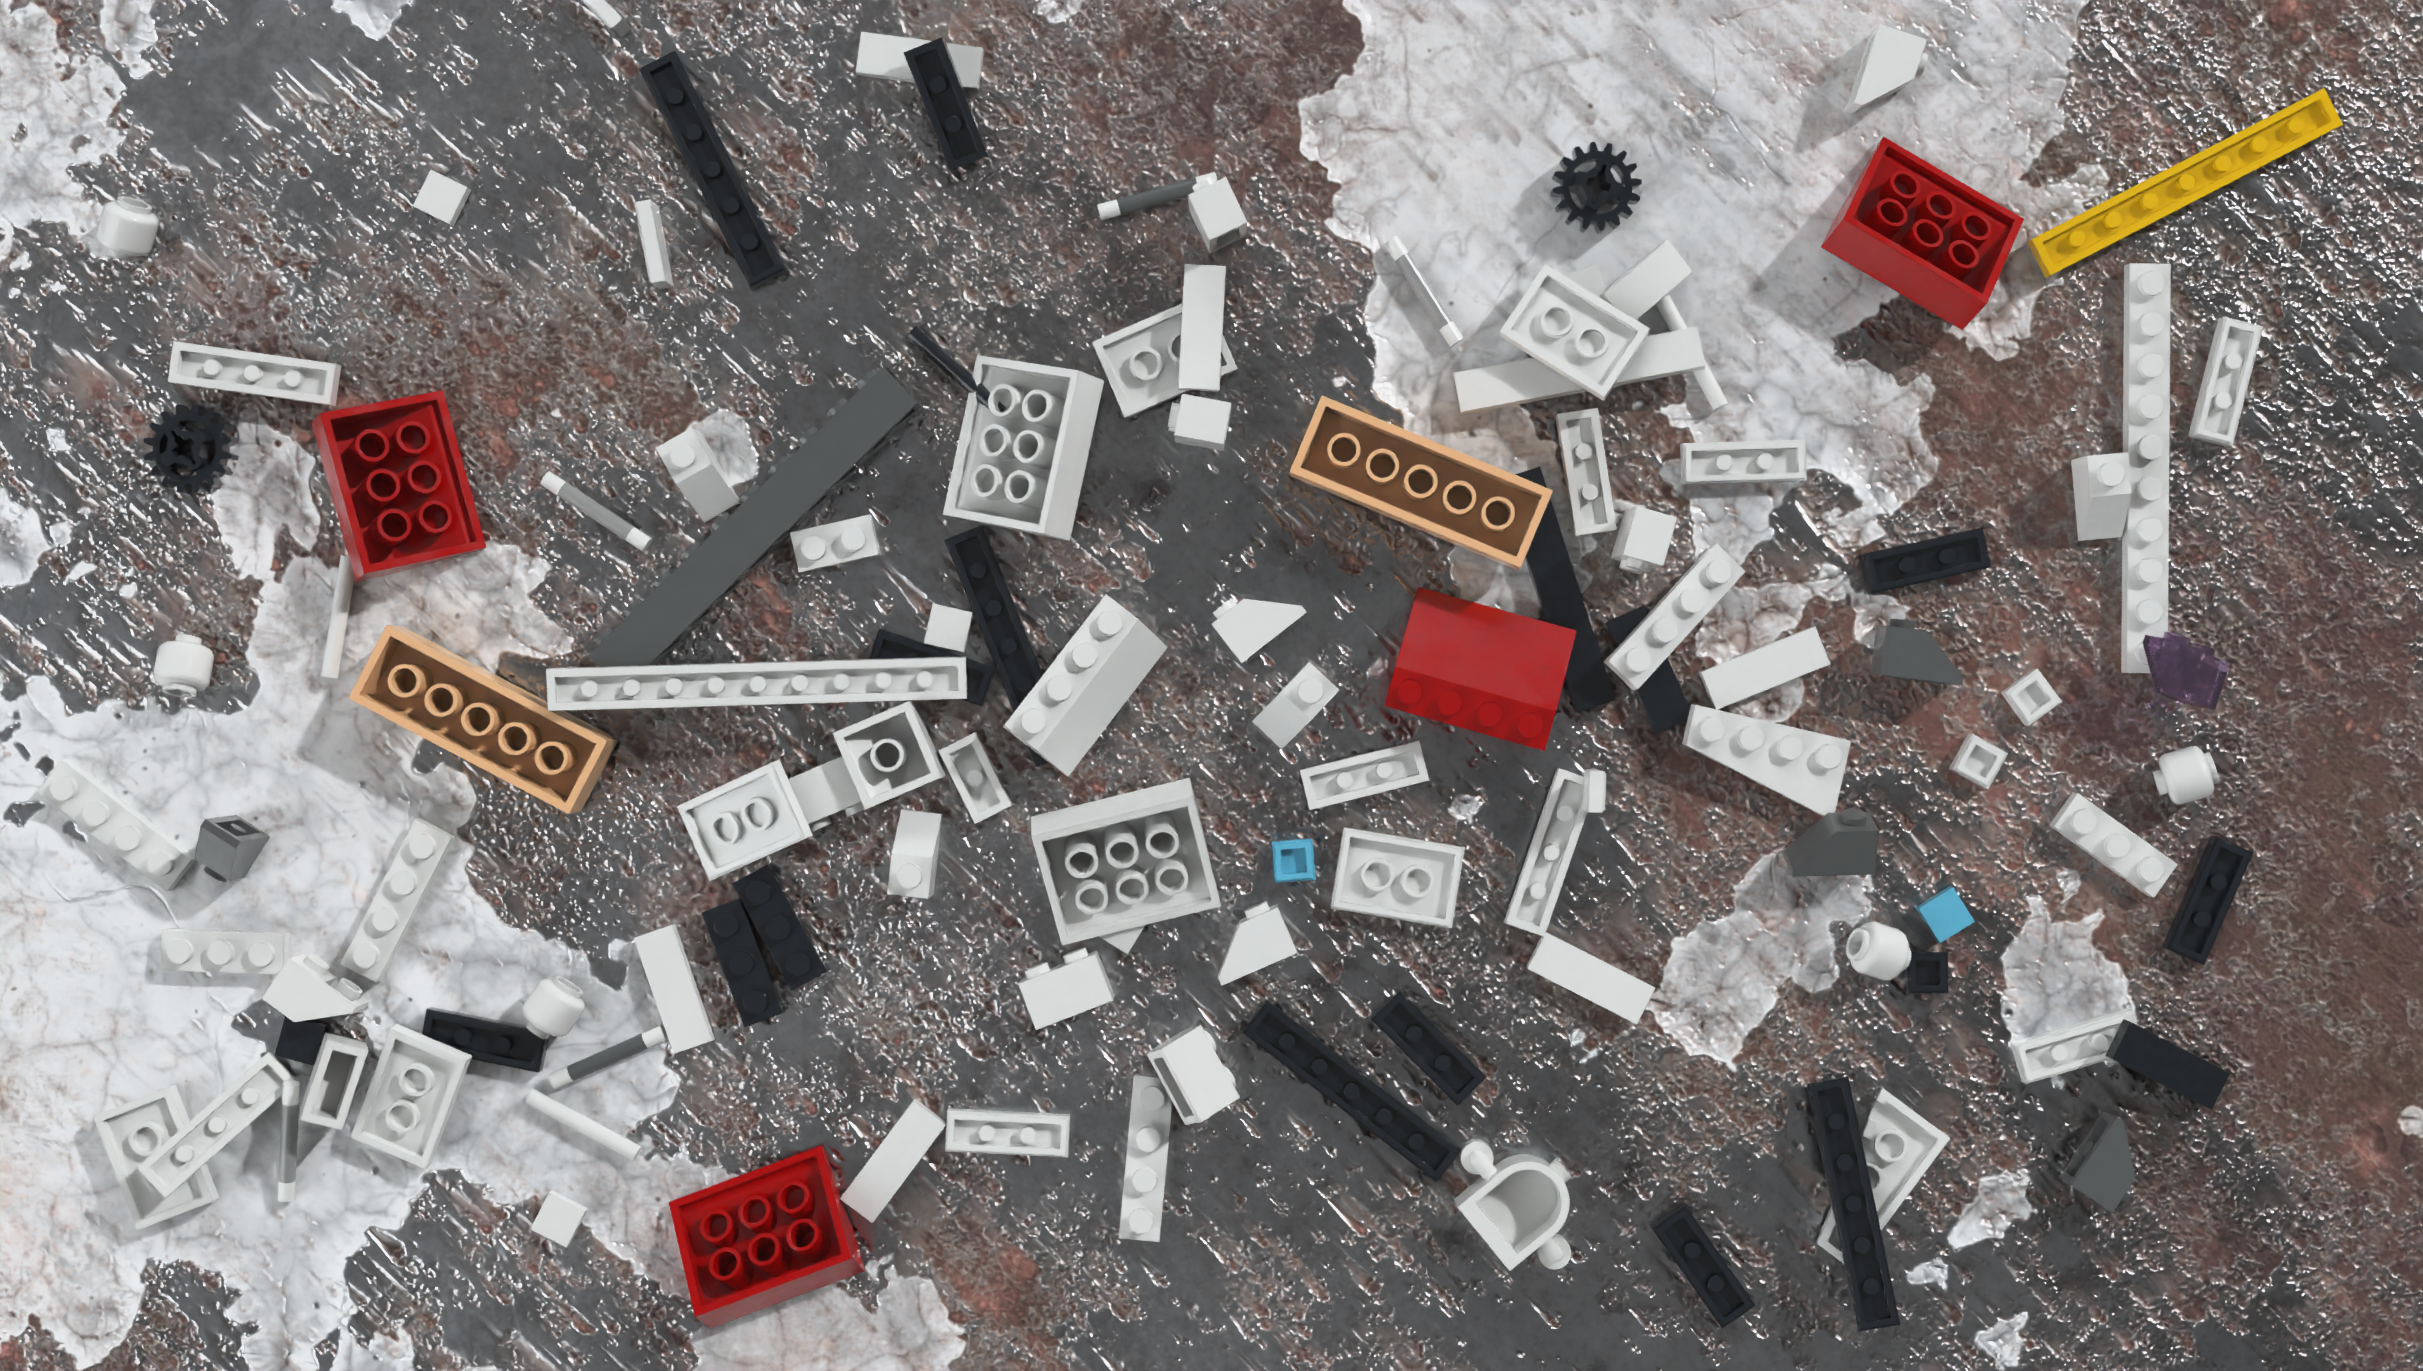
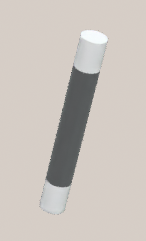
[1097,172,1218,221]
[548,1025,668,1089]

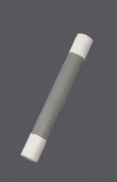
[1384,235,1464,347]
[540,471,652,552]
[278,1081,300,1202]

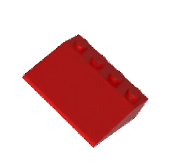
[1821,136,2024,330]
[312,390,486,582]
[1384,587,1577,751]
[669,1145,865,1328]

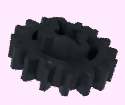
[1550,142,1642,234]
[144,404,239,494]

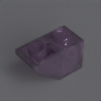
[2143,632,2230,710]

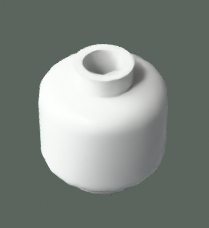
[96,196,159,261]
[153,634,214,697]
[2152,746,2220,805]
[1846,922,1911,980]
[522,975,585,1039]

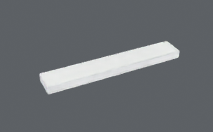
[1453,326,1706,415]

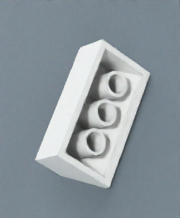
[1003,594,1168,777]

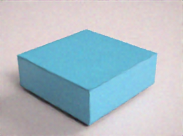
[1271,838,1316,883]
[1915,886,1975,943]

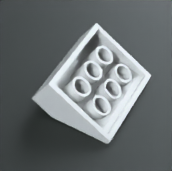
[943,355,1104,541]
[1031,778,1221,945]

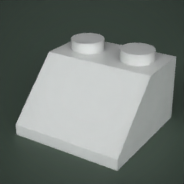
[833,701,946,810]

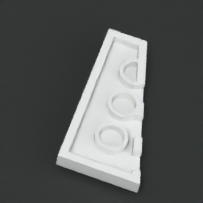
[1682,704,1851,817]
[1816,1087,1950,1264]

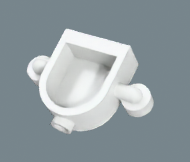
[1454,1139,1572,1271]

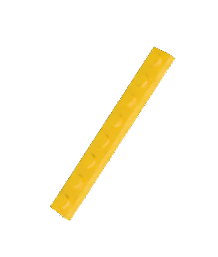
[2027,88,2343,278]

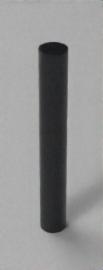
[906,326,1006,417]

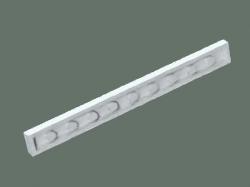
[2121,263,2171,673]
[546,656,967,711]

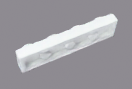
[168,341,341,406]
[1604,543,1746,690]
[37,759,196,892]
[1504,768,1587,936]
[340,818,456,983]
[137,1052,298,1198]
[1119,1073,1172,1242]

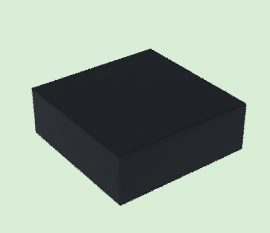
[1903,951,1948,993]
[275,1016,329,1066]

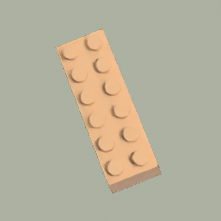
[1290,396,1553,570]
[348,625,619,814]

